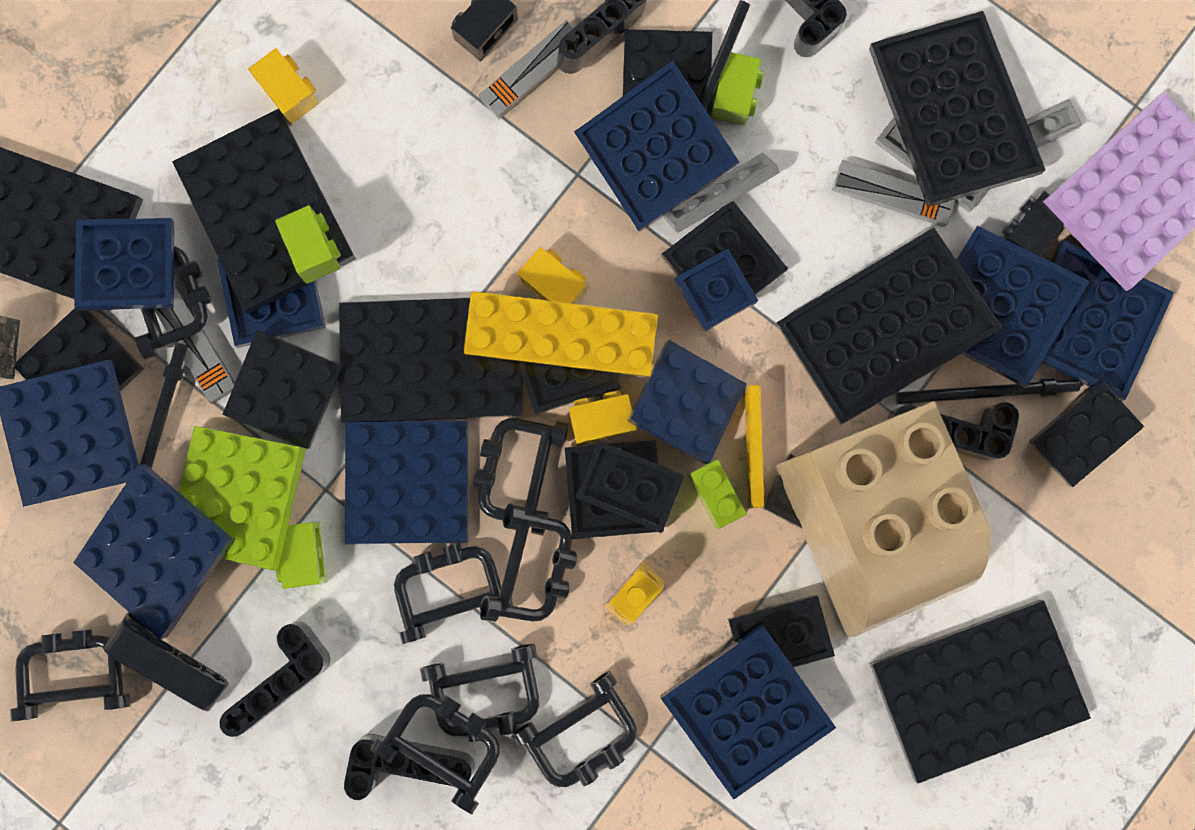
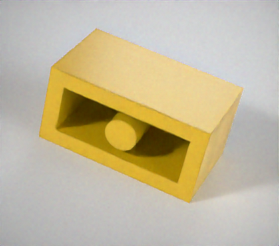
[248,48,319,125]
[517,246,587,304]
[568,391,637,446]

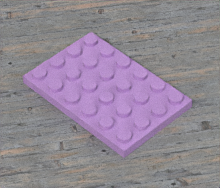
[1043,92,1195,291]

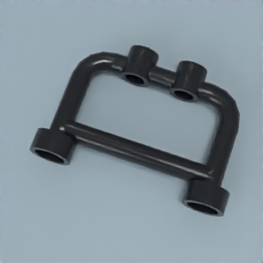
[135,246,212,360]
[473,418,569,536]
[480,503,577,622]
[394,543,514,645]
[10,629,131,722]
[420,643,540,742]
[511,671,637,788]
[370,694,500,815]

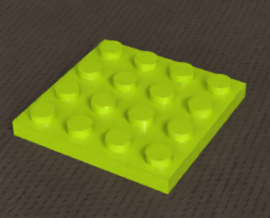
[178,426,306,570]

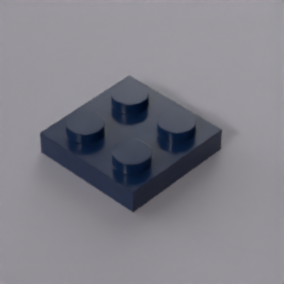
[674,249,758,332]

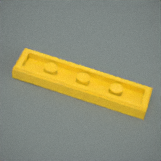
[744,385,764,508]

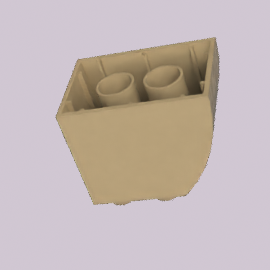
[774,401,991,637]

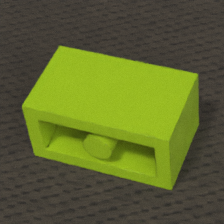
[711,52,764,126]
[275,205,341,284]
[688,459,747,529]
[276,522,327,589]

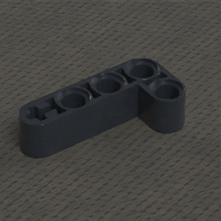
[557,0,647,74]
[785,0,847,57]
[887,402,1019,461]
[103,612,229,711]
[219,622,331,737]
[344,734,475,800]

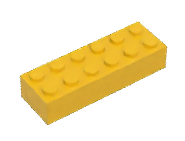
[464,291,658,377]

